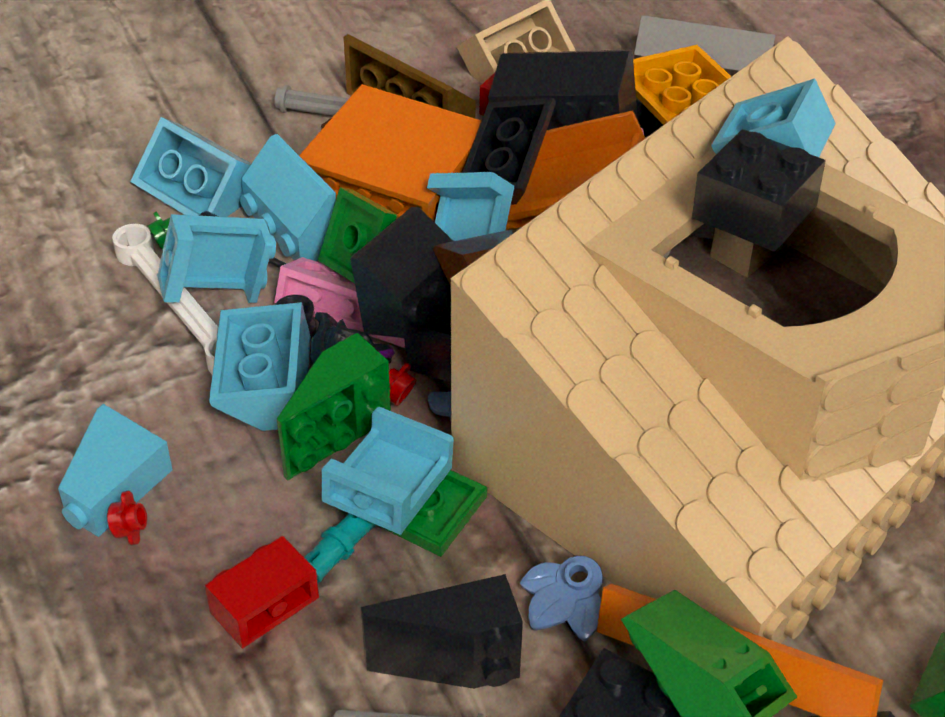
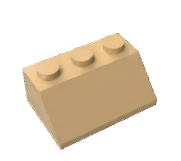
[456,0,576,83]

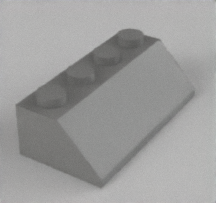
[634,15,775,76]

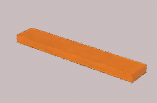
[597,583,883,717]

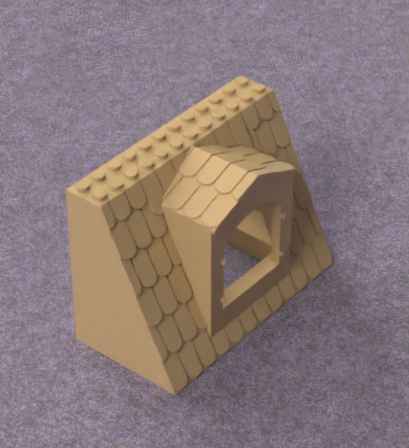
[451,36,945,644]

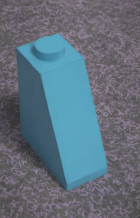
[58,404,173,537]

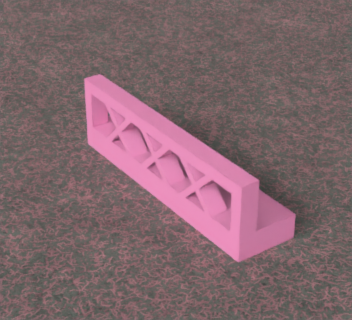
[274,257,405,348]

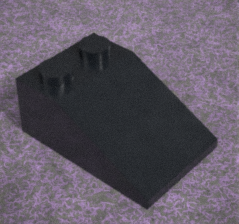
[361,574,523,689]

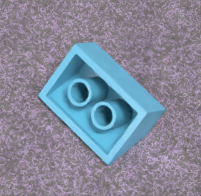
[130,117,252,217]
[240,134,336,261]
[209,302,311,431]

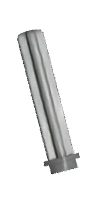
[275,85,349,116]

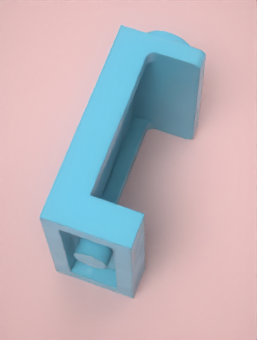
[427,172,514,241]
[157,214,276,303]
[322,407,454,535]

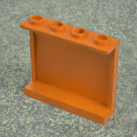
[299,84,482,222]
[505,110,645,231]

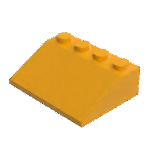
[633,45,732,125]

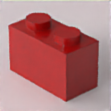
[205,535,319,649]

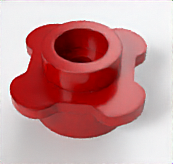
[389,363,417,406]
[107,491,147,545]

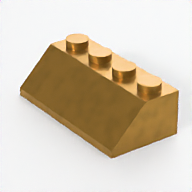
[343,34,476,119]

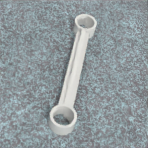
[112,224,219,375]

